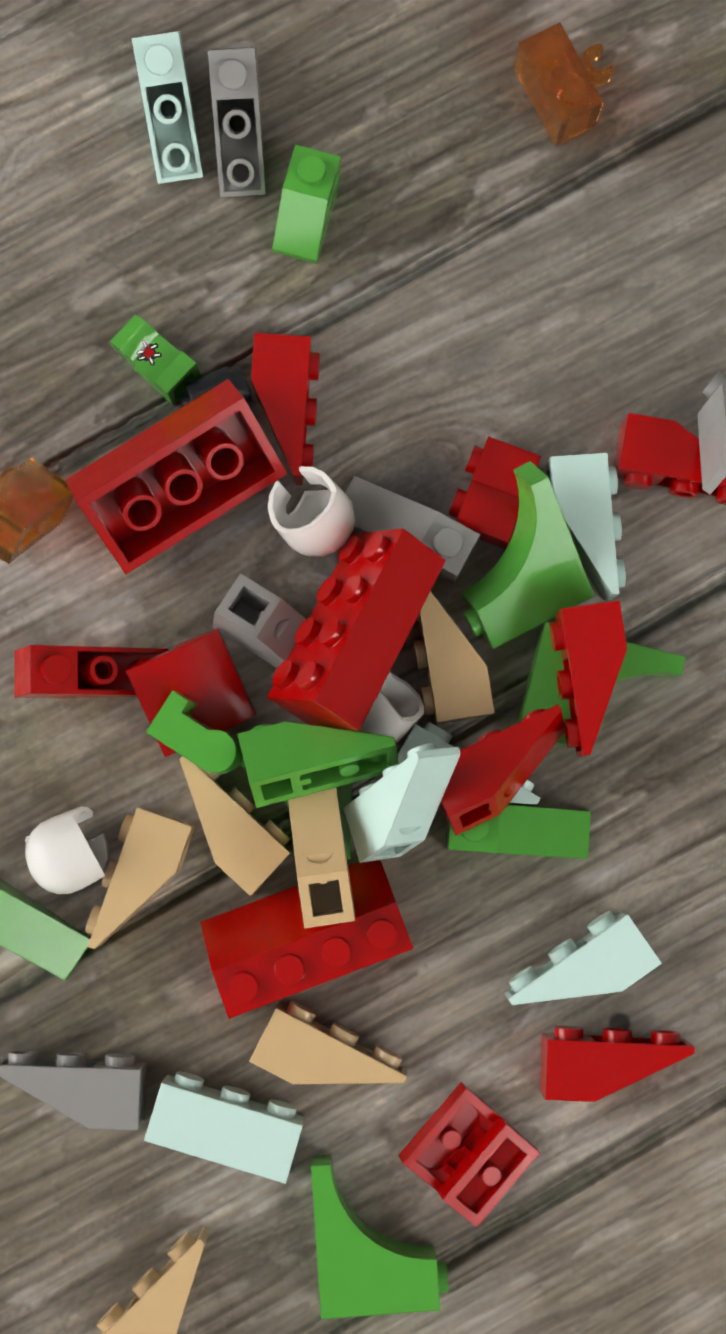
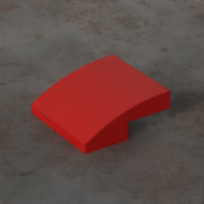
[126,628,256,757]
[398,1082,540,1227]

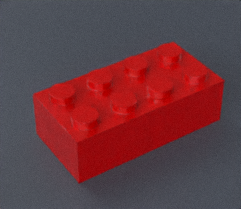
[66,379,288,575]
[267,528,446,731]

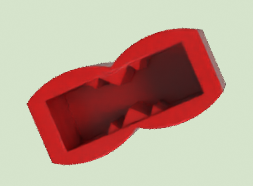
[448,436,541,549]

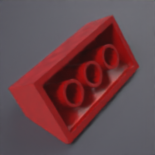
[200,860,414,1019]

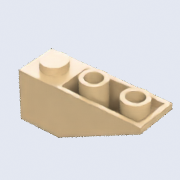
[413,591,495,725]
[179,756,292,896]
[288,787,356,929]
[85,808,197,949]
[249,1001,407,1084]
[96,1226,209,1334]

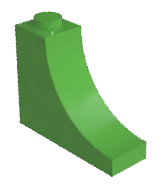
[461,461,594,649]
[517,622,686,753]
[311,1154,449,1319]

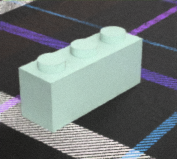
[144,1071,305,1184]

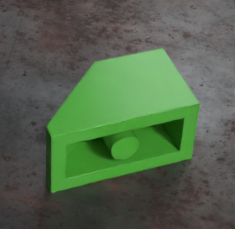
[272,144,341,264]

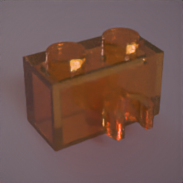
[513,22,615,146]
[0,457,73,564]

